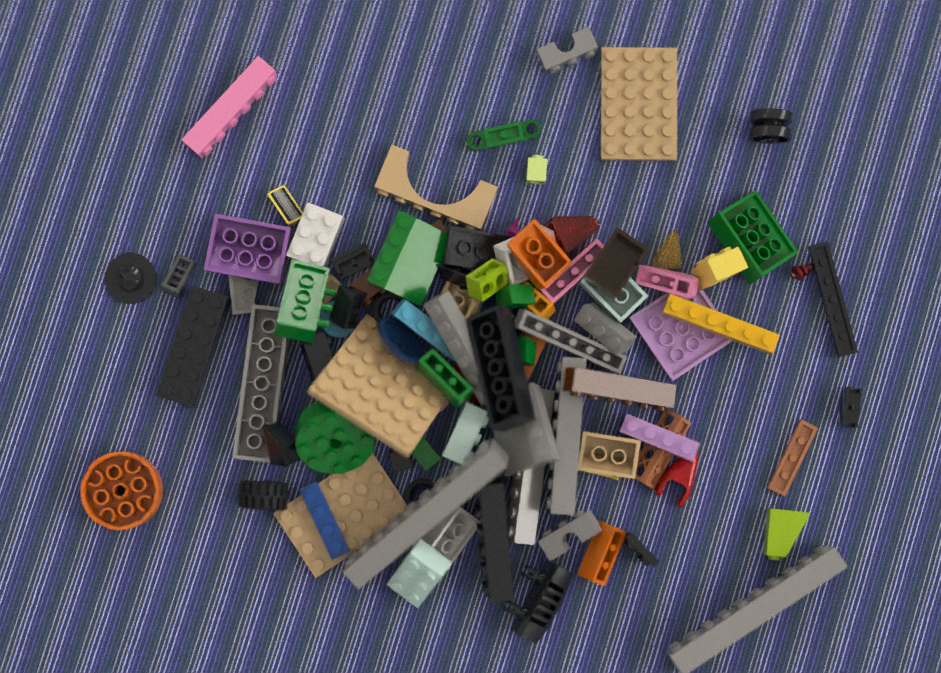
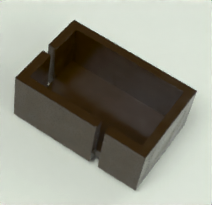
[583,227,650,300]

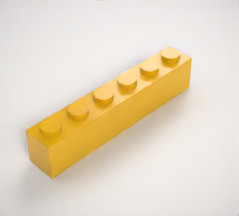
[661,294,780,354]

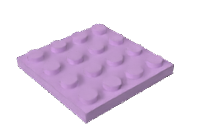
[629,275,732,381]

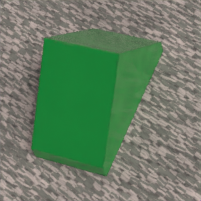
[495,285,536,309]

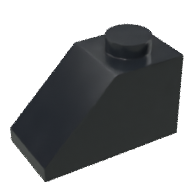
[262,421,301,467]

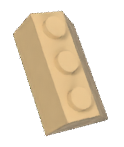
[578,431,641,479]

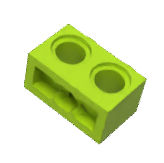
[466,258,509,302]

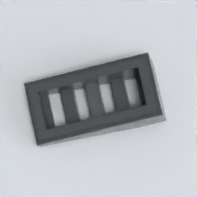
[161,254,196,298]

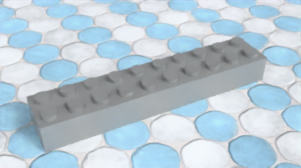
[343,438,509,589]
[666,545,847,673]

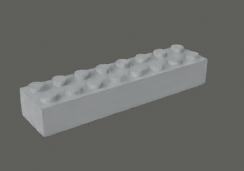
[232,304,290,463]
[546,357,586,515]

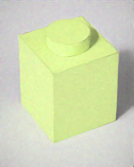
[526,155,547,185]

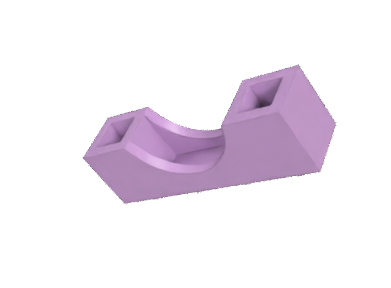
[620,414,700,463]

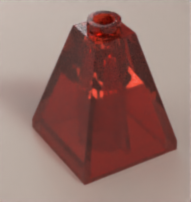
[543,216,600,255]

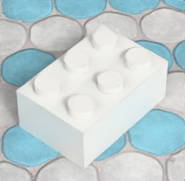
[286,202,345,267]

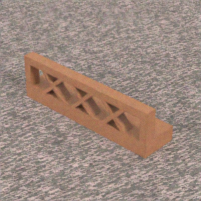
[635,409,691,490]

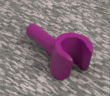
[505,219,520,238]

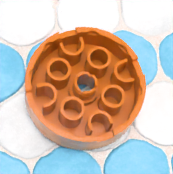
[81,452,163,530]

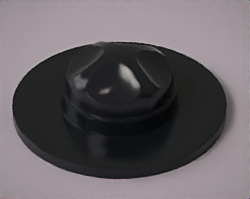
[105,253,157,304]

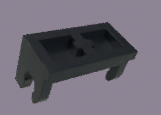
[331,242,375,280]
[437,262,477,289]
[328,285,367,329]
[837,387,863,428]

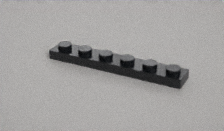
[808,242,858,357]

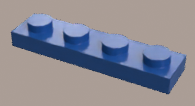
[299,481,350,560]

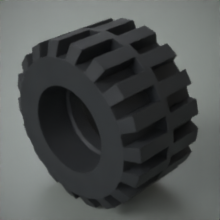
[238,480,289,511]

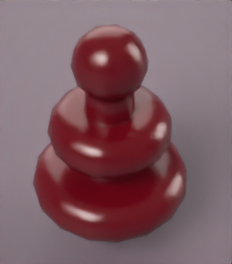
[791,264,814,281]

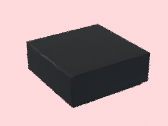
[389,451,412,472]

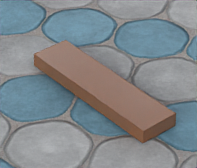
[767,419,818,497]

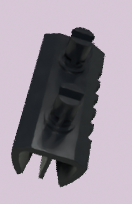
[503,560,573,644]

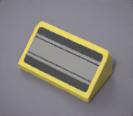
[267,185,303,227]

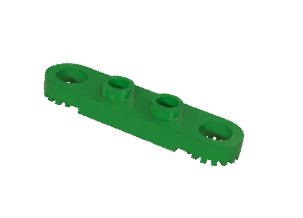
[466,119,541,151]

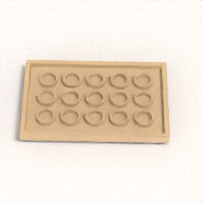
[601,47,677,161]
[273,452,407,578]

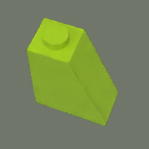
[763,508,809,560]

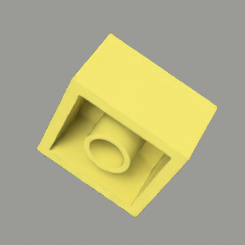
[691,247,748,291]

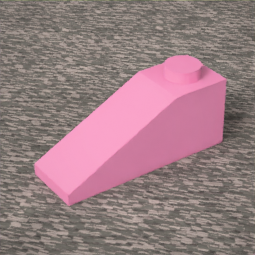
[635,265,700,299]

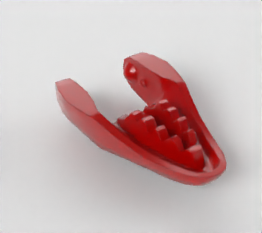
[655,451,699,508]

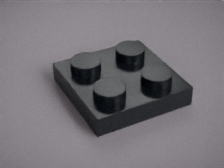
[624,532,659,567]

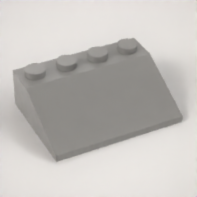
[493,383,560,476]

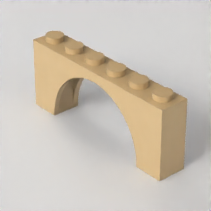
[374,145,498,231]

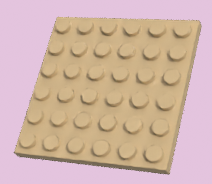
[307,314,448,458]

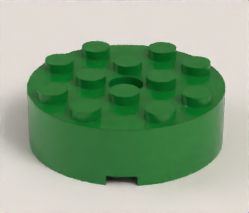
[295,401,375,474]

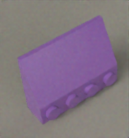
[204,214,293,284]

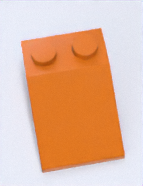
[506,219,573,290]

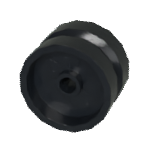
[749,108,793,144]

